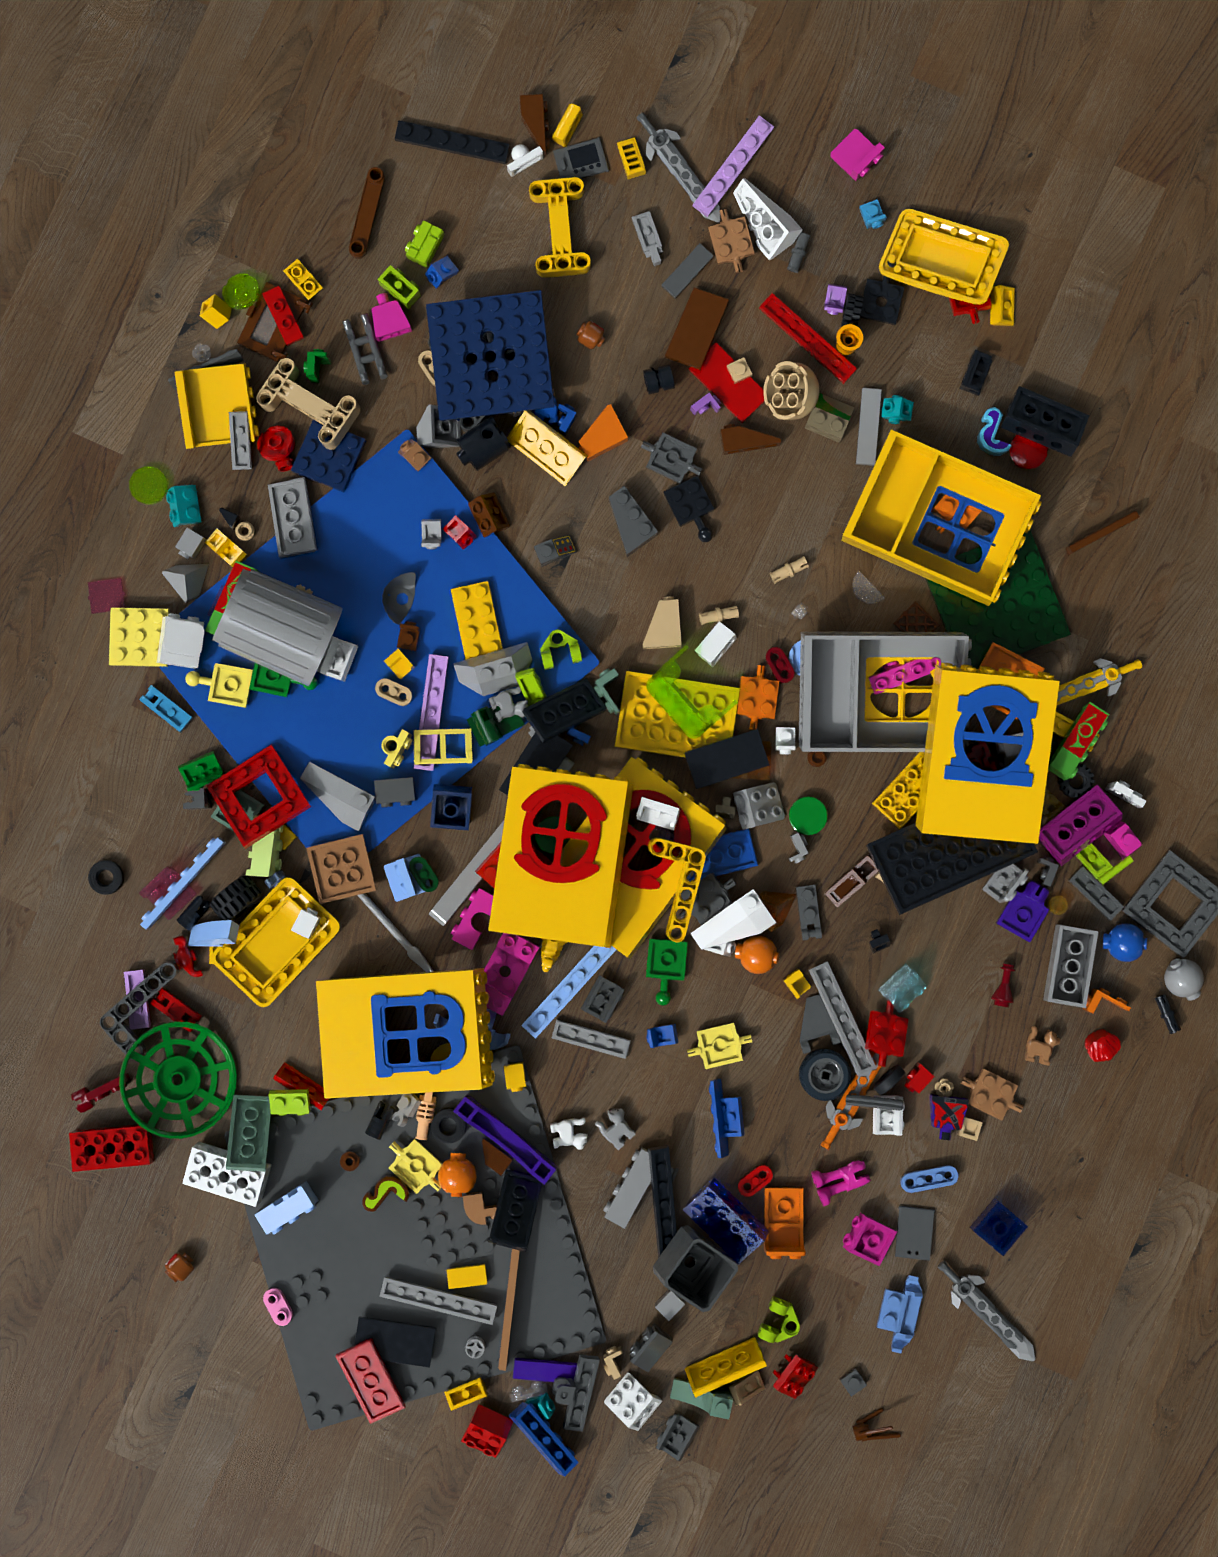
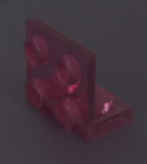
[139,866,197,920]

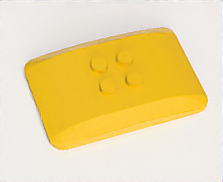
[879,209,1009,305]
[212,878,340,1007]

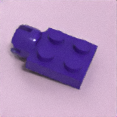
[996,881,1049,942]

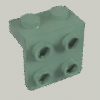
[594,668,620,715]

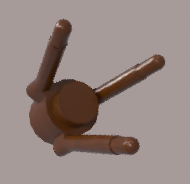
[852,1408,901,1442]

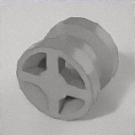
[465,1336,485,1358]

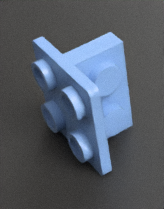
[384,854,431,902]

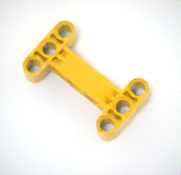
[529,177,591,278]

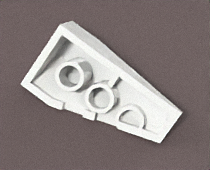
[691,889,776,950]

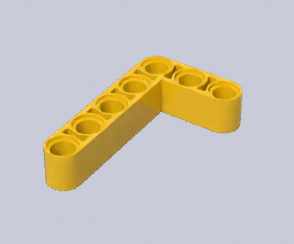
[648,838,706,942]

